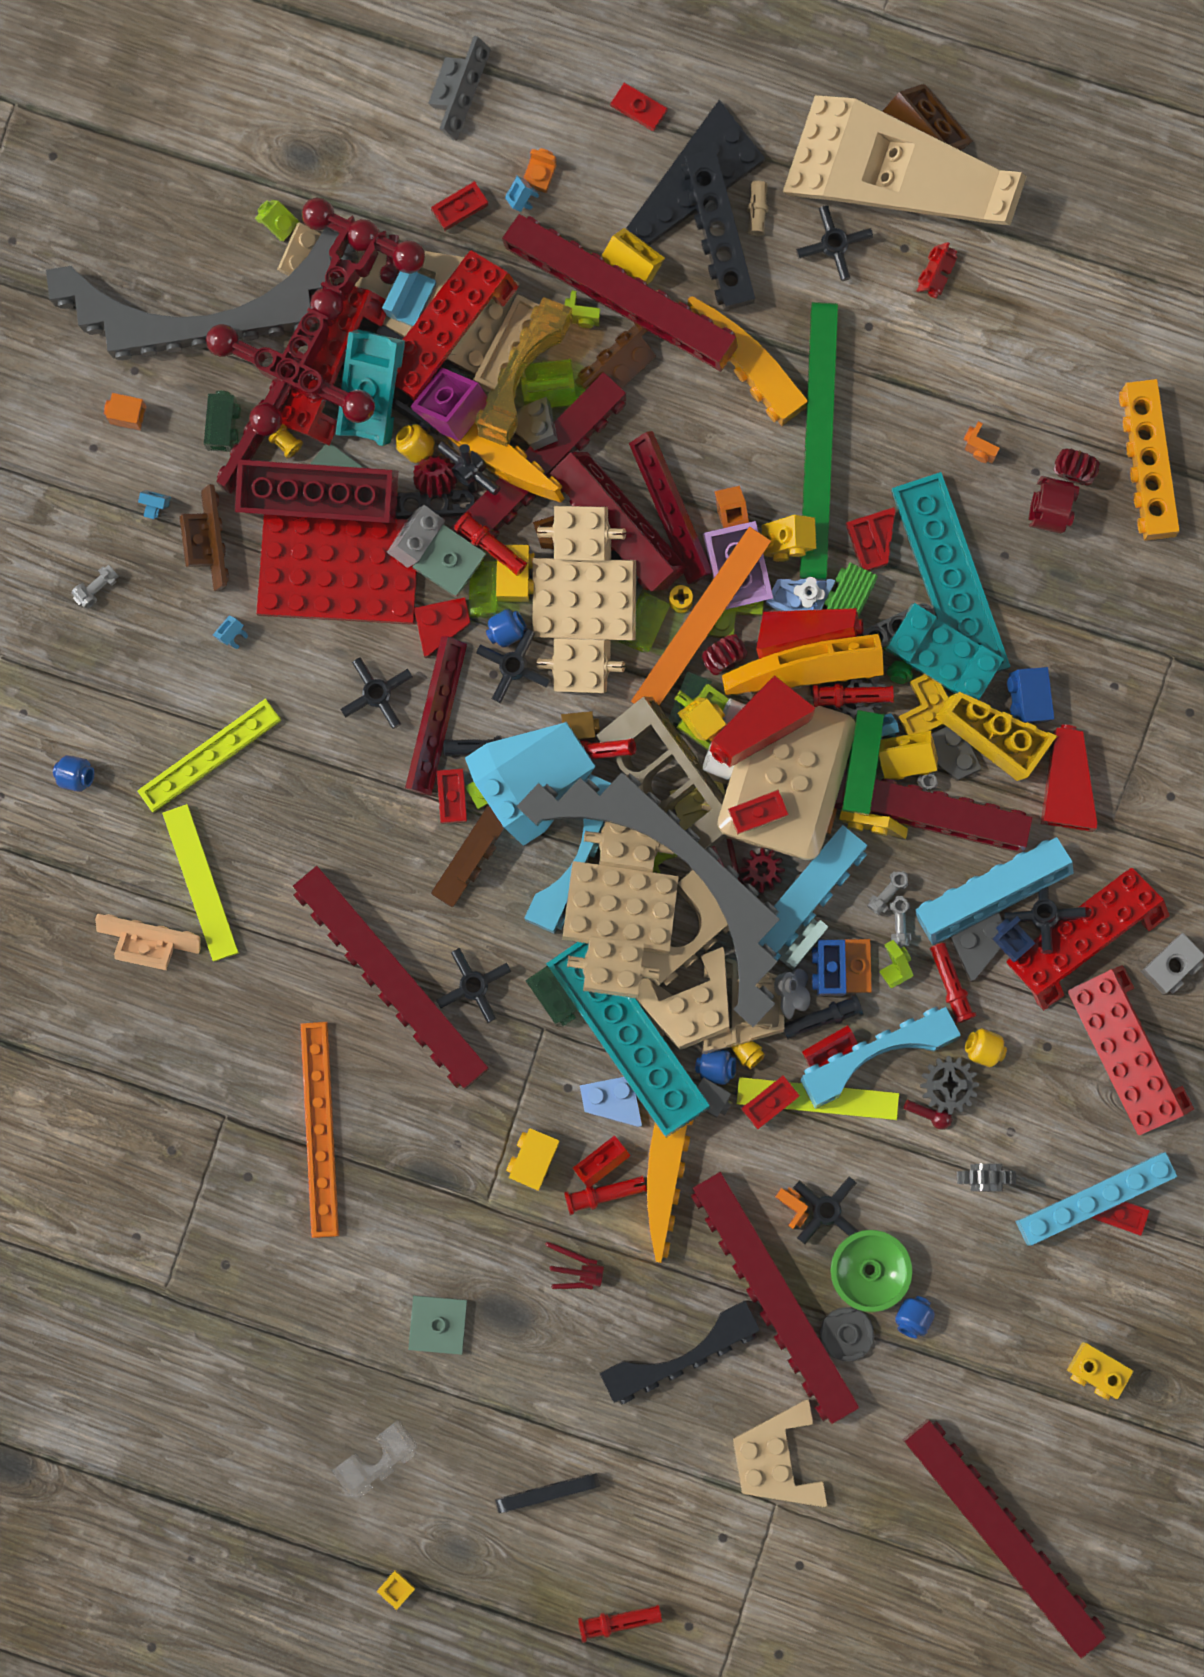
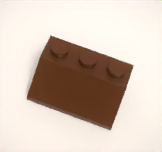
[882,84,972,151]

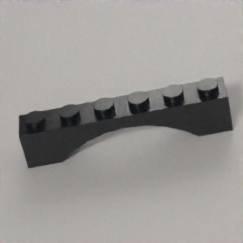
[599,1300,760,1405]

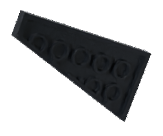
[626,100,765,246]

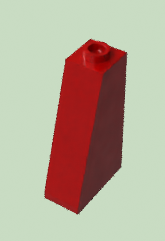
[756,608,864,659]
[710,675,815,767]
[1040,725,1097,832]

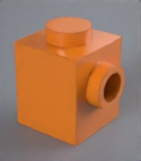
[104,393,146,431]
[714,485,749,528]

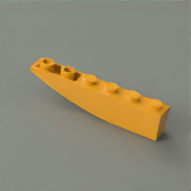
[687,296,808,426]
[445,416,565,502]
[722,634,884,695]
[647,1119,694,1263]

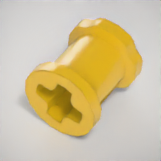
[269,424,303,459]
[669,585,693,614]

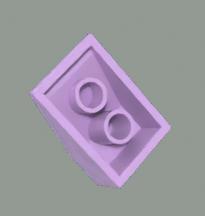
[703,521,773,609]

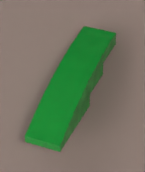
[842,710,884,816]

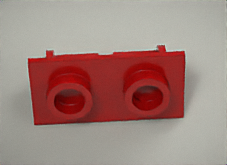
[916,242,958,298]

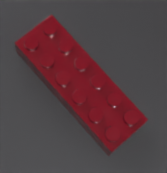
[549,452,689,592]
[235,459,399,523]

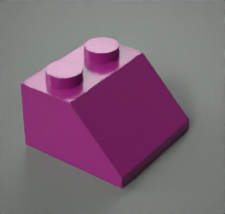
[411,368,491,441]

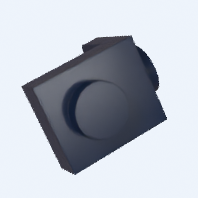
[993,916,1035,962]

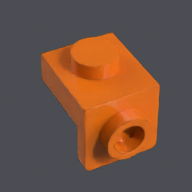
[963,421,1000,463]
[775,1187,809,1229]

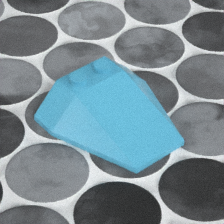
[465,722,596,846]

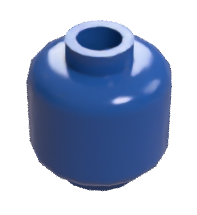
[486,609,527,648]
[53,755,94,792]
[695,1050,736,1085]
[895,1296,935,1339]

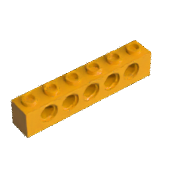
[1119,379,1179,541]

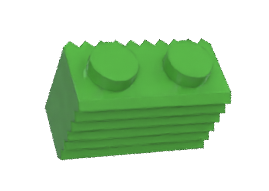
[824,563,878,618]

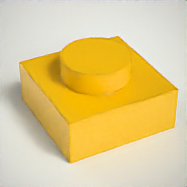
[376,1570,415,1610]

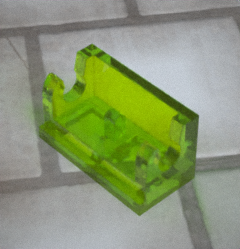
[468,561,498,618]
[619,592,671,653]

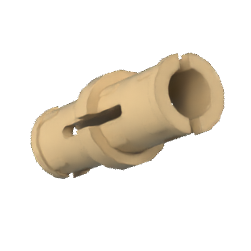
[748,181,768,236]

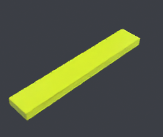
[137,698,282,813]
[162,804,239,962]
[736,1077,899,1120]

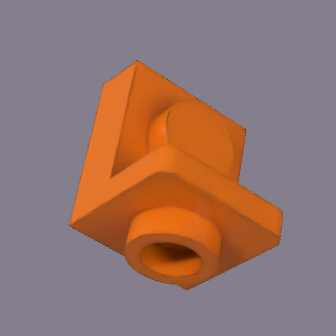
[524,148,557,193]

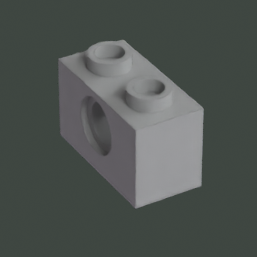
[387,505,445,568]
[1140,933,1204,995]

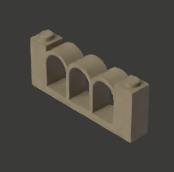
[596,697,727,861]

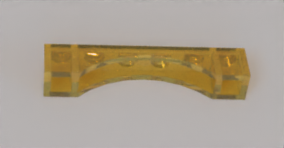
[475,297,573,447]

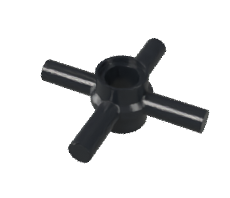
[796,205,873,282]
[438,441,501,495]
[476,628,551,704]
[340,657,413,729]
[1005,887,1086,954]
[436,948,511,1023]
[793,1176,859,1245]

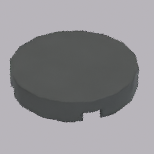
[820,1307,874,1361]

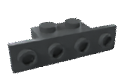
[428,36,491,140]

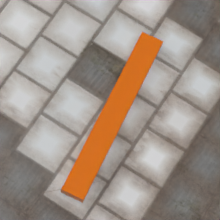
[631,526,772,706]
[300,1022,339,1238]

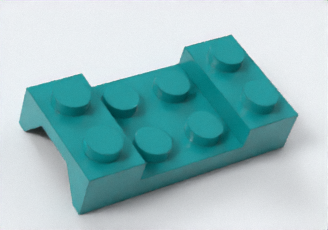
[335,330,405,446]
[884,603,1004,700]

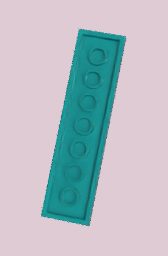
[891,472,1011,673]
[546,942,711,1138]

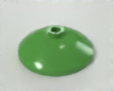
[831,1230,912,1312]

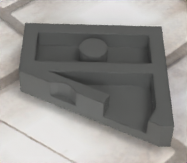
[501,397,558,450]
[932,727,982,781]
[950,913,1002,982]

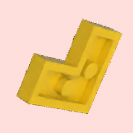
[898,674,948,735]

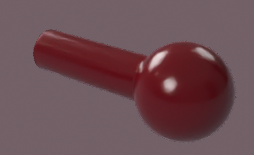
[379,234,400,285]
[904,1100,952,1130]

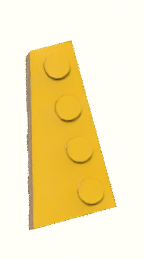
[935,692,1057,781]

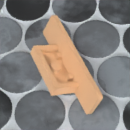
[95,914,201,970]

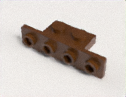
[574,323,656,389]
[180,484,229,591]
[431,806,505,907]

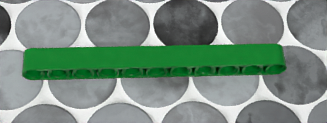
[800,302,838,580]

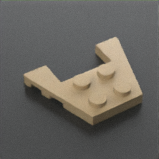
[635,947,730,1050]
[703,951,784,1054]
[733,1399,827,1507]

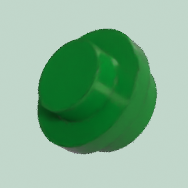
[887,661,913,684]

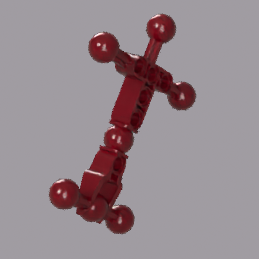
[206,197,425,436]

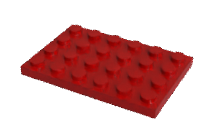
[256,514,417,625]

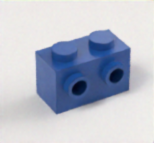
[1007,667,1054,724]
[812,940,846,996]

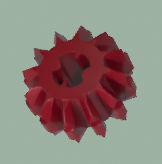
[1053,448,1100,485]
[413,455,457,498]
[702,634,747,675]
[740,848,785,893]

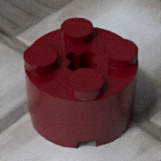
[1028,476,1079,534]

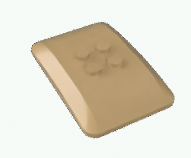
[717,702,855,860]

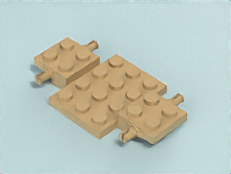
[533,506,636,693]
[562,822,679,998]

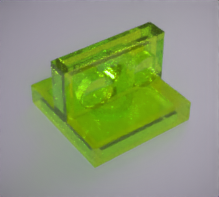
[520,359,576,407]

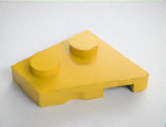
[839,810,908,839]

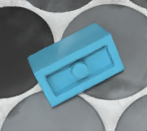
[382,271,437,327]

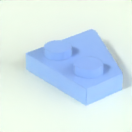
[766,579,835,611]
[580,1077,642,1127]

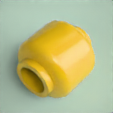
[396,425,434,463]
[965,1028,1007,1067]

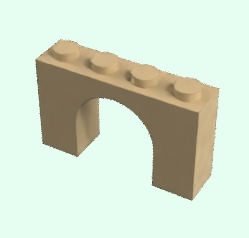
[642,870,730,987]

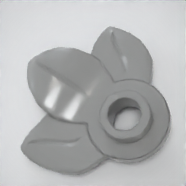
[774,969,810,1019]

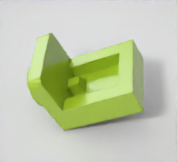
[255,200,300,241]
[564,290,601,328]
[880,940,914,988]

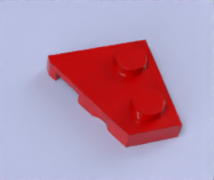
[846,507,895,571]
[414,597,471,658]

